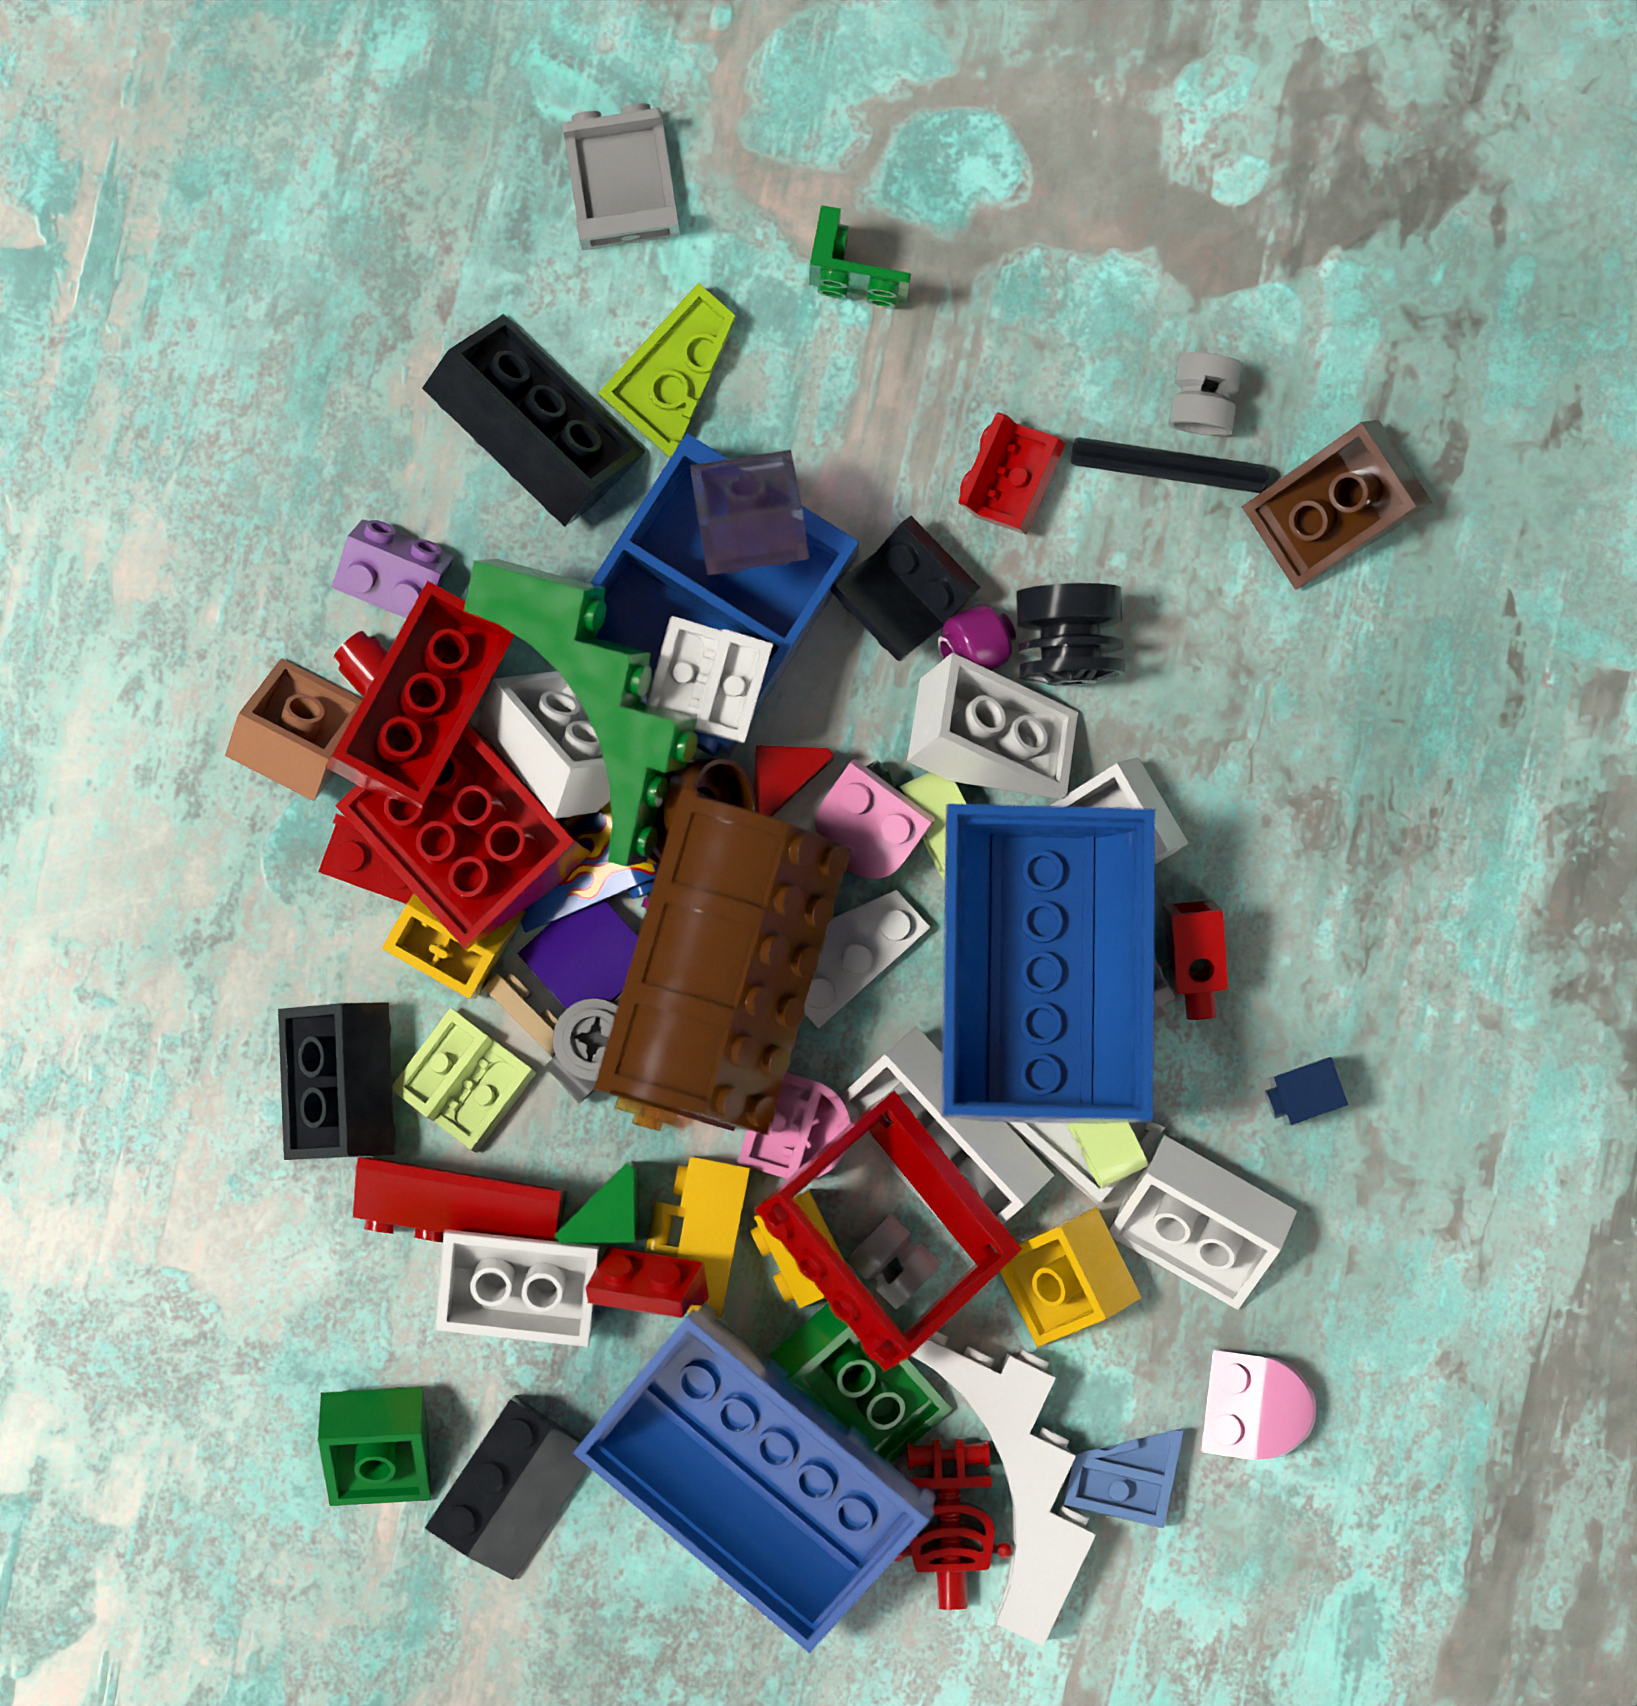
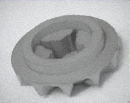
[553,999,618,1081]

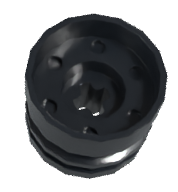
[1016,583,1125,686]

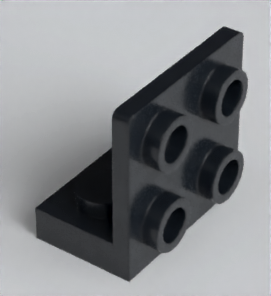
[831,515,981,661]

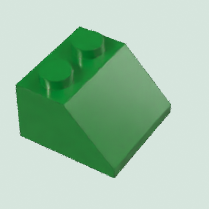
[318,1387,431,1506]

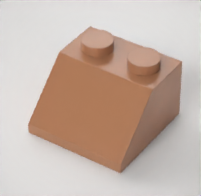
[225,658,362,801]

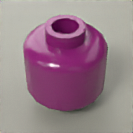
[938,604,1016,670]

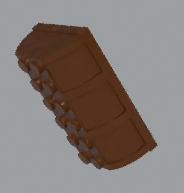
[594,789,852,1136]

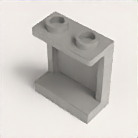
[562,103,680,251]

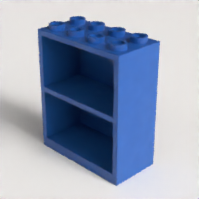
[590,433,859,758]

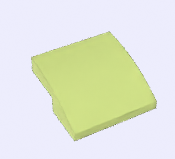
[392,1008,538,1153]

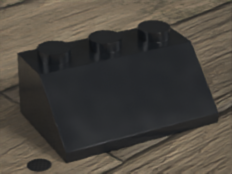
[278,1002,395,1160]
[424,1395,588,1580]

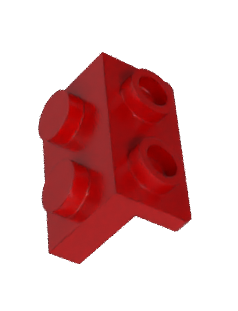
[958,412,1066,535]
[585,1247,709,1318]

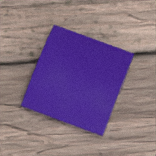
[517,900,638,1009]

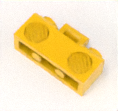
[645,1156,751,1319]

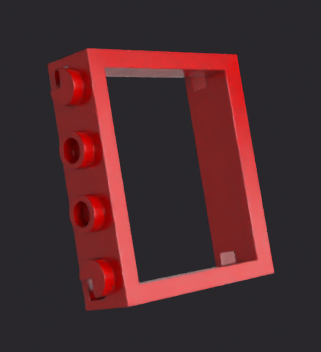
[754,1090,1023,1371]

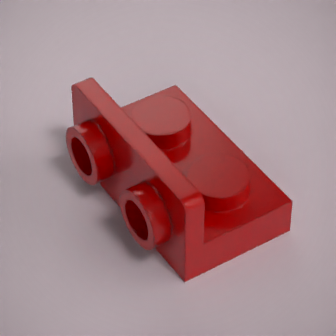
[318,813,414,904]

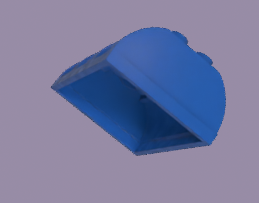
[941,804,1155,1124]
[573,1302,937,1654]

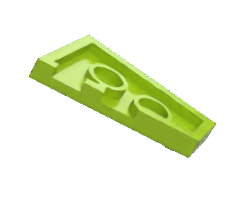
[598,282,736,460]

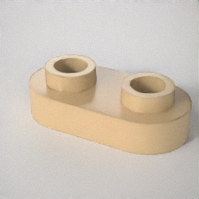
[482,972,558,1058]

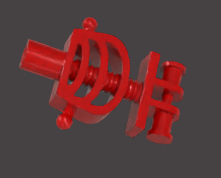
[893,1439,1013,1610]

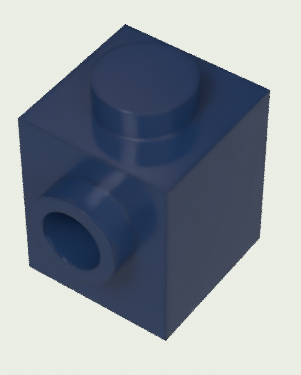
[1264,1057,1348,1126]

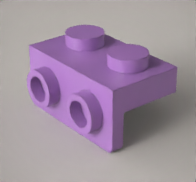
[331,519,454,618]

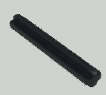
[1071,437,1269,493]

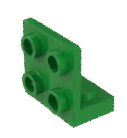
[809,205,911,308]

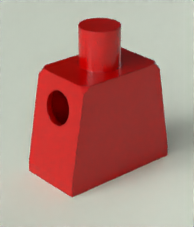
[1162,900,1228,1020]

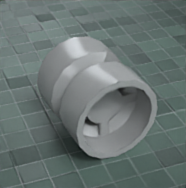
[1168,352,1243,436]
[845,1213,942,1310]

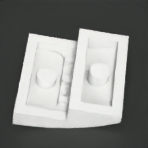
[646,616,773,743]

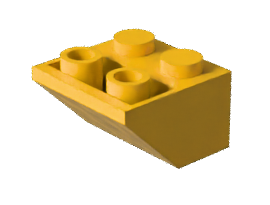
[381,894,526,999]

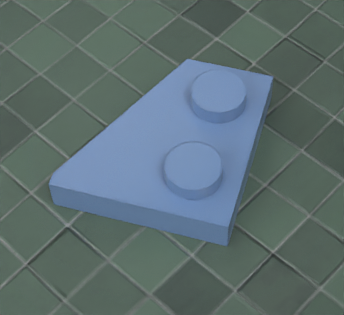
[1062,1429,1184,1528]

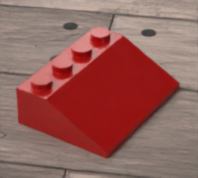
[335,721,591,950]

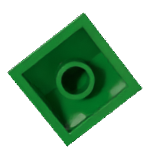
[554,1161,639,1243]

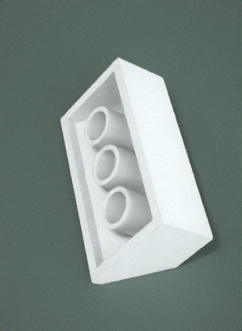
[839,1026,1054,1226]

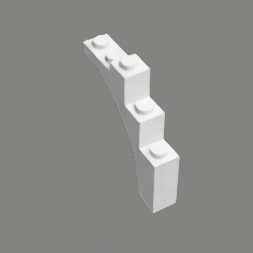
[912,1331,1096,1646]

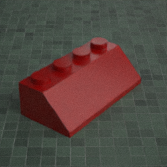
[325,580,515,807]
[353,1157,567,1242]

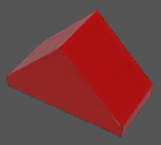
[754,745,834,817]

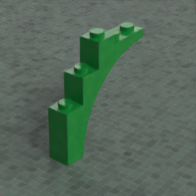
[464,559,697,867]

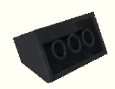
[422,314,646,527]

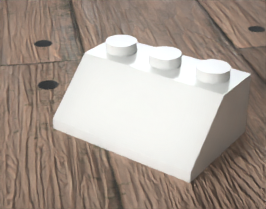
[478,671,611,818]
[1108,1135,1297,1310]
[435,1230,599,1347]

